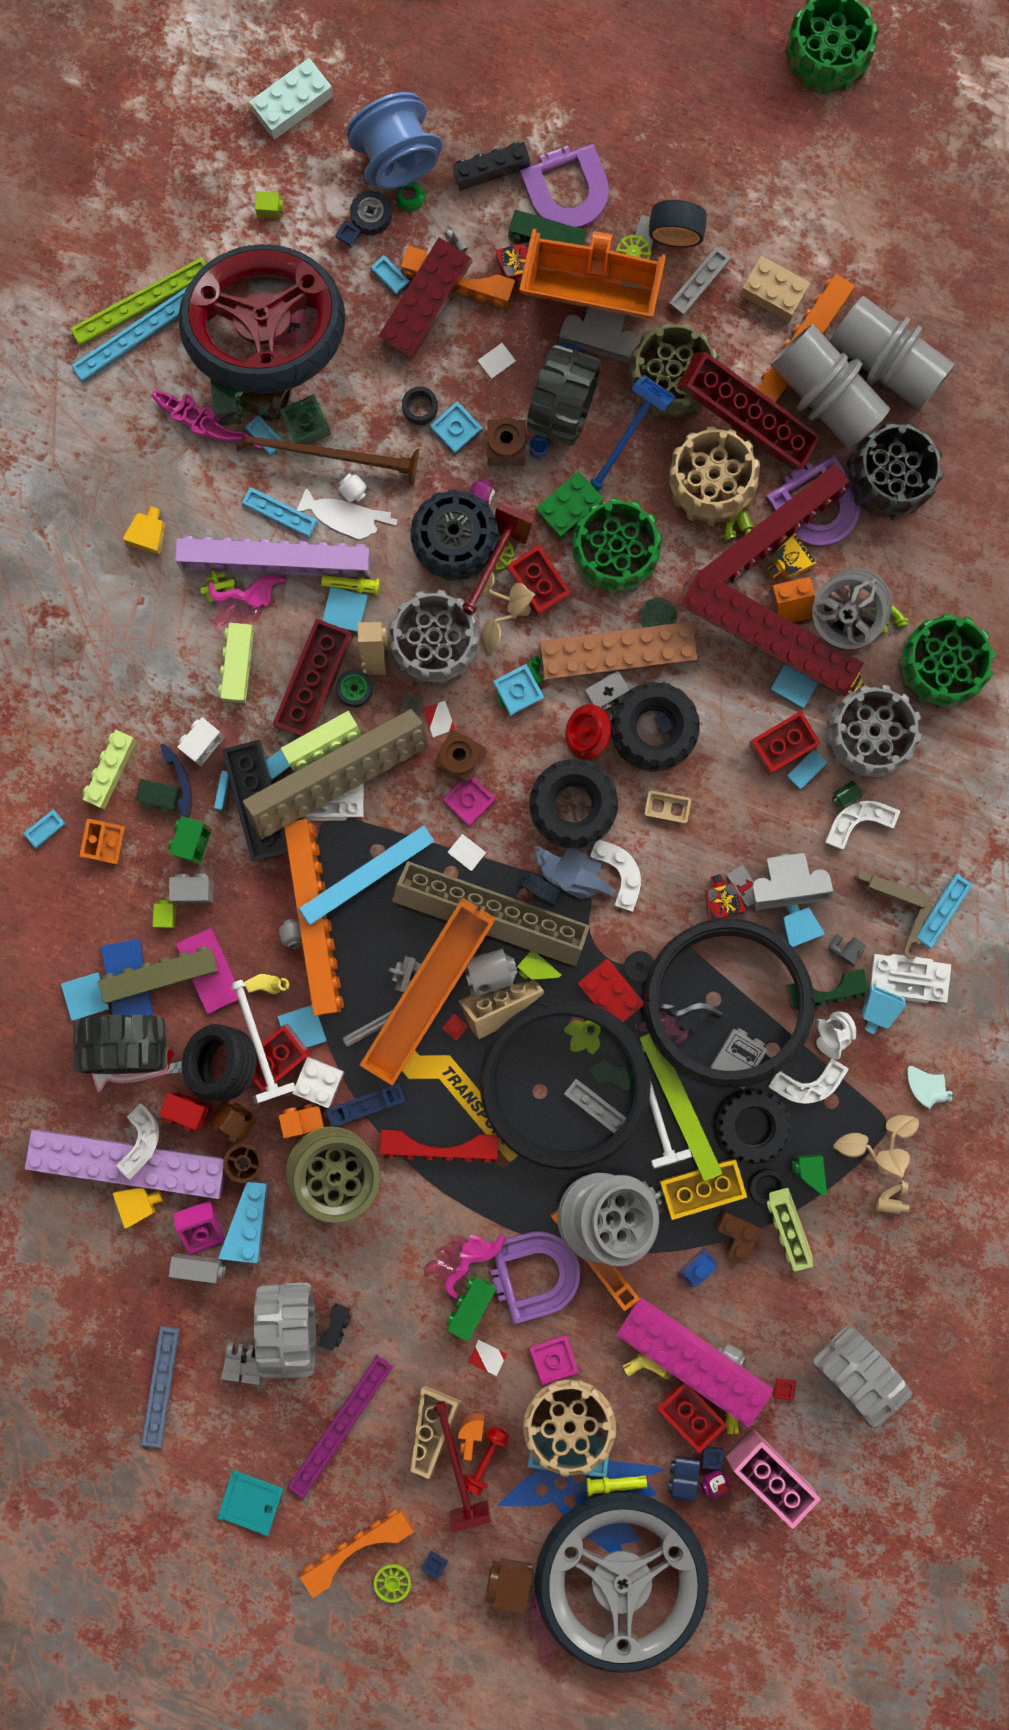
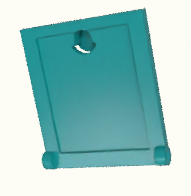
[217,1469,284,1536]

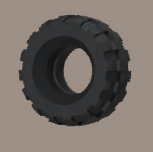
[611,682,700,772]
[529,759,618,848]

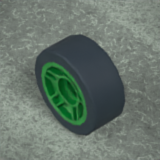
[336,670,373,708]

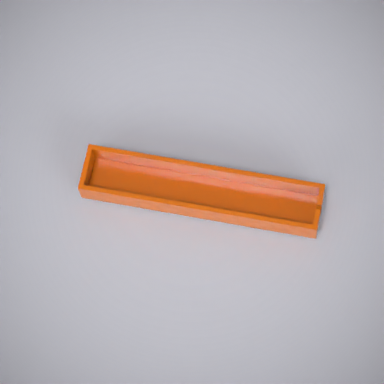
[284,819,344,1016]
[360,898,496,1086]

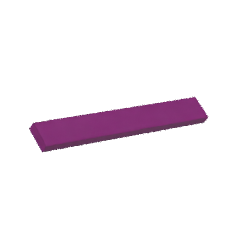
[287,1354,393,1499]

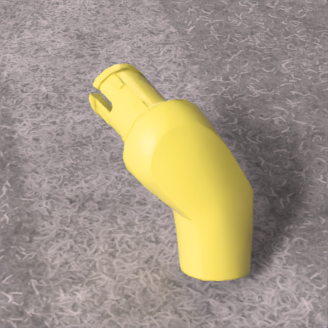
[244,974,289,994]
[623,1352,671,1379]

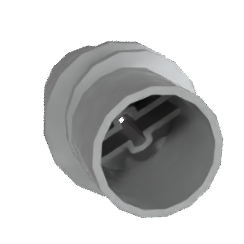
[829,296,955,411]
[770,323,890,449]

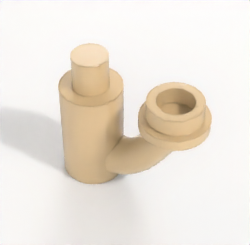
[876,1180,909,1214]

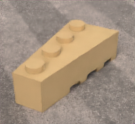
[358,622,390,675]
[411,1386,461,1479]

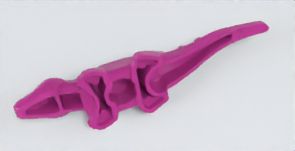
[151,390,261,449]

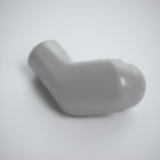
[444,227,468,253]

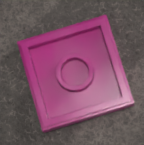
[442,777,496,827]
[529,1334,579,1386]

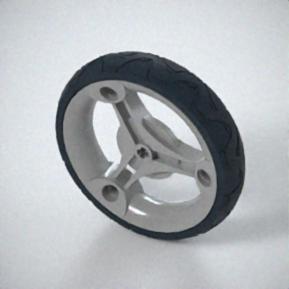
[535,1492,709,1673]

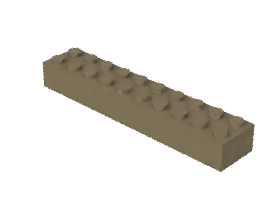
[242,709,428,839]
[392,861,590,967]

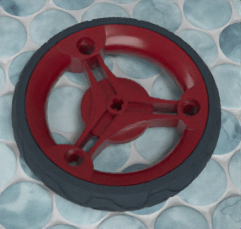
[179,244,345,394]

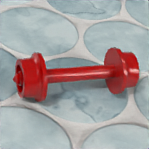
[464,1426,510,1495]

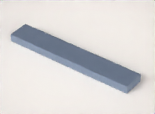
[141,1326,180,1448]

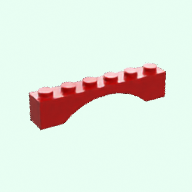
[380,1129,498,1163]

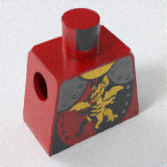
[496,242,530,291]
[705,874,746,921]

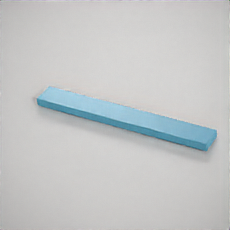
[71,287,187,383]
[298,825,434,925]

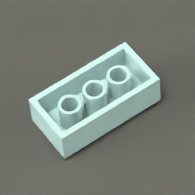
[249,58,334,140]

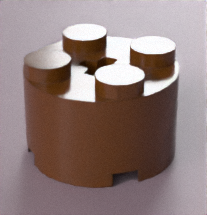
[210,1100,257,1142]

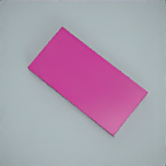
[176,928,239,1014]

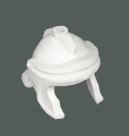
[816,1012,856,1059]

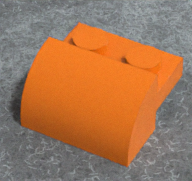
[79,819,125,864]
[458,1413,484,1460]

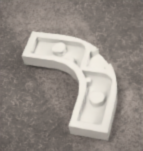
[825,801,900,850]
[590,840,641,912]
[768,1058,849,1103]
[117,1103,159,1180]

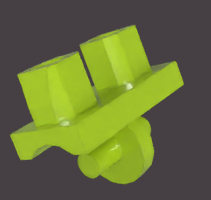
[200,569,236,602]

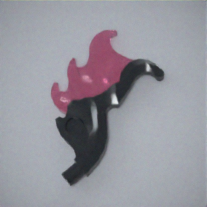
[634,1003,723,1043]

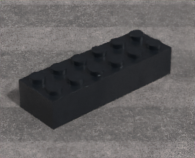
[222,740,288,862]

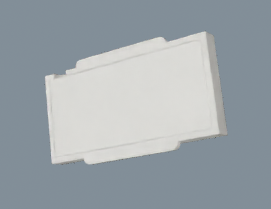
[301,783,364,821]
[870,954,951,1003]

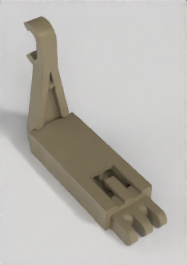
[855,871,932,959]

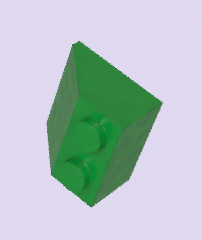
[791,1154,827,1196]

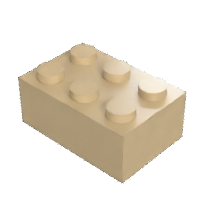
[740,256,810,322]

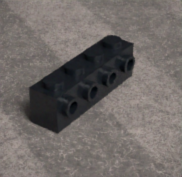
[453,142,530,191]

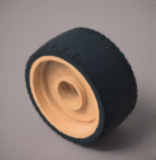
[649,200,707,248]

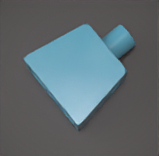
[781,905,825,947]
[862,984,906,1034]

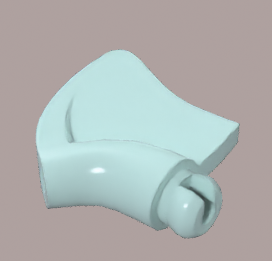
[907,1066,953,1109]

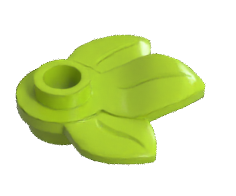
[564,1020,601,1054]

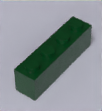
[508,209,587,246]

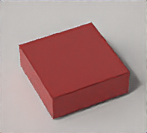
[773,1377,796,1401]

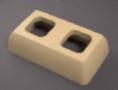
[645,790,691,823]

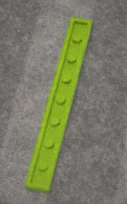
[70,257,206,346]
[640,1034,723,1182]

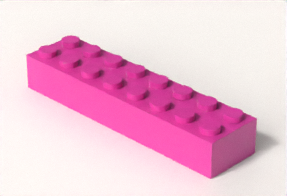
[616,1297,773,1427]

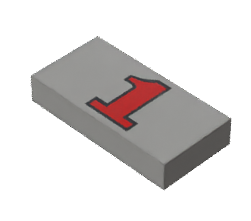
[726,865,754,907]

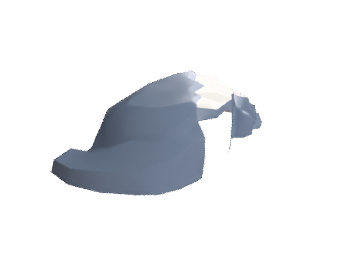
[535,845,616,900]

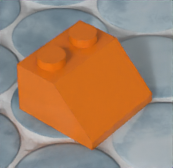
[770,577,815,623]

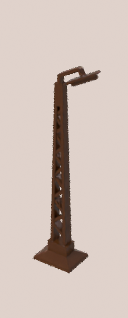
[236,437,419,486]

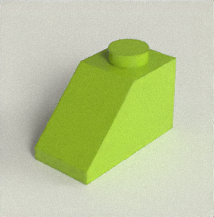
[517,951,561,980]

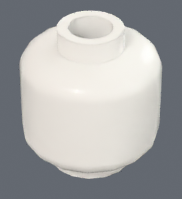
[339,473,367,502]

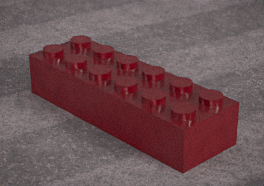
[378,237,473,359]
[273,618,353,737]

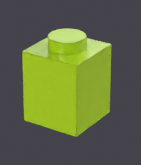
[255,191,284,218]
[153,900,176,928]

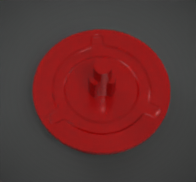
[565,704,611,760]

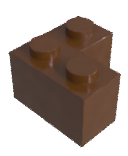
[714,1210,761,1265]

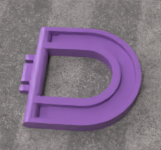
[519,144,609,229]
[766,455,860,547]
[490,1231,580,1324]

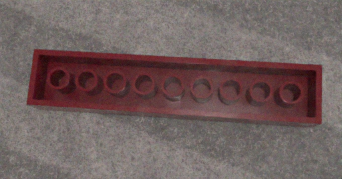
[682,464,850,591]
[676,569,864,697]

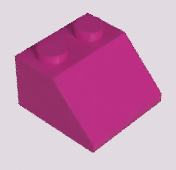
[173,1201,225,1255]

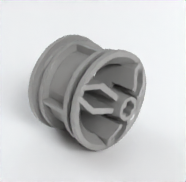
[813,568,892,649]

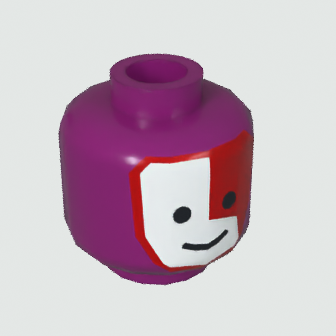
[469,479,495,506]
[700,1470,731,1500]

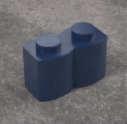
[668,1456,700,1501]

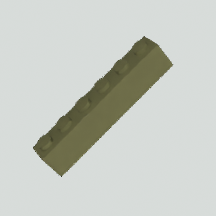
[98,946,219,1004]

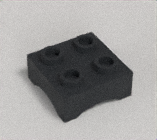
[318,1303,352,1351]

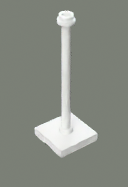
[231,980,296,1104]
[641,1045,692,1170]

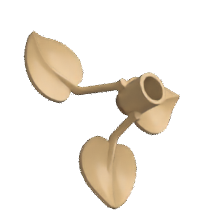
[475,566,535,655]
[833,1115,919,1178]

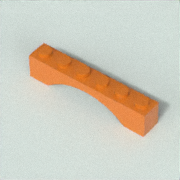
[401,246,515,308]
[551,1209,640,1311]
[300,1508,414,1598]

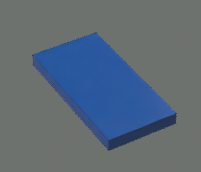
[101,939,153,1015]

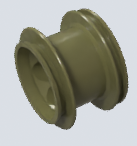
[286,1127,380,1223]

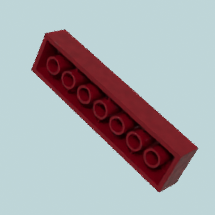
[677,352,821,469]

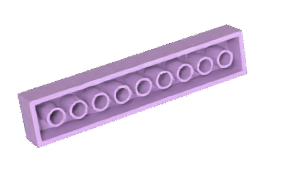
[175,536,372,579]
[25,1129,226,1199]

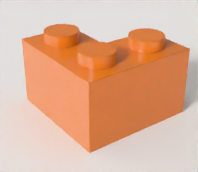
[279,1103,325,1138]

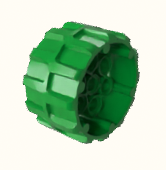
[785,0,879,94]
[571,497,663,595]
[898,613,996,709]

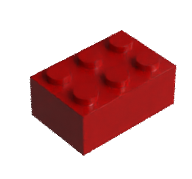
[507,545,571,617]
[749,711,821,775]
[577,959,643,1022]
[253,1024,312,1092]
[159,1092,213,1132]
[656,1381,727,1453]

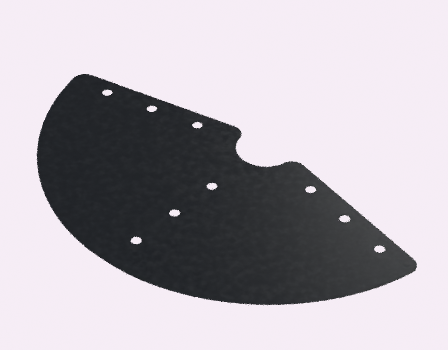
[316,818,887,1253]

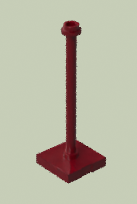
[462,502,534,615]
[433,1401,491,1533]

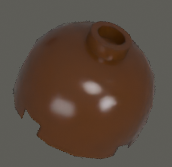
[223,1143,263,1183]

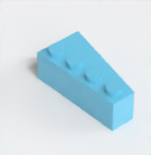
[218,1181,269,1263]

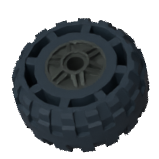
[410,489,499,580]

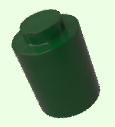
[832,780,863,809]

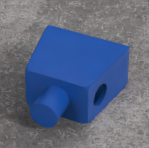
[677,1248,717,1287]

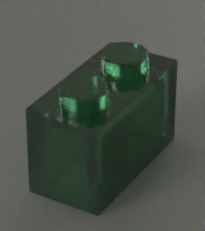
[135,778,181,813]

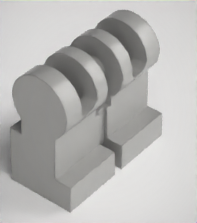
[221,1342,261,1385]

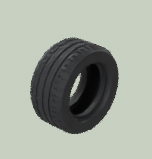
[181,1024,257,1102]

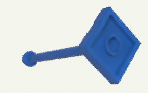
[590,375,676,491]

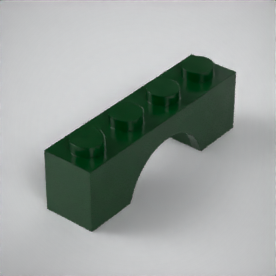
[786,969,869,1010]

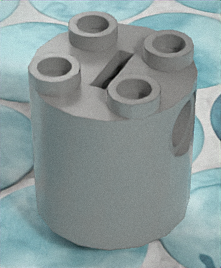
[465,949,518,997]

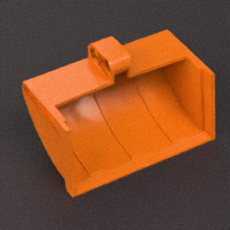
[519,229,666,320]

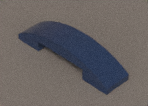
[160,744,192,818]
[326,1083,406,1127]

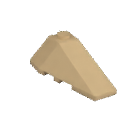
[458,980,544,1039]

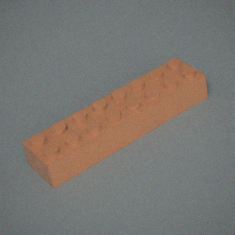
[540,621,698,681]

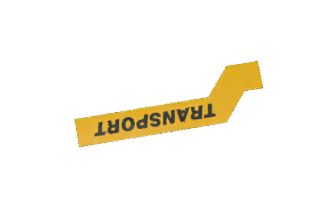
[402,1051,518,1162]

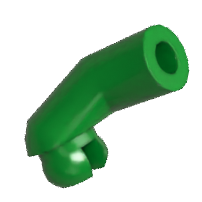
[528,656,544,685]

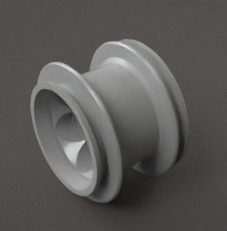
[558,1173,659,1267]

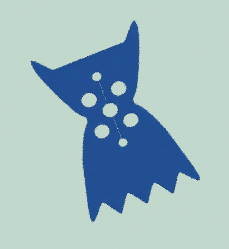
[496,1460,663,1553]

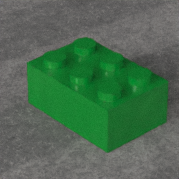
[535,471,604,541]
[168,816,212,865]
[446,1273,497,1342]

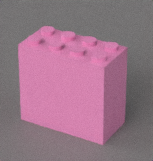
[726,1429,821,1529]

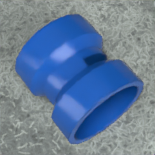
[529,435,548,459]

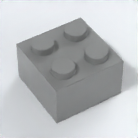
[169,874,214,903]

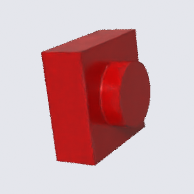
[442,1014,469,1041]

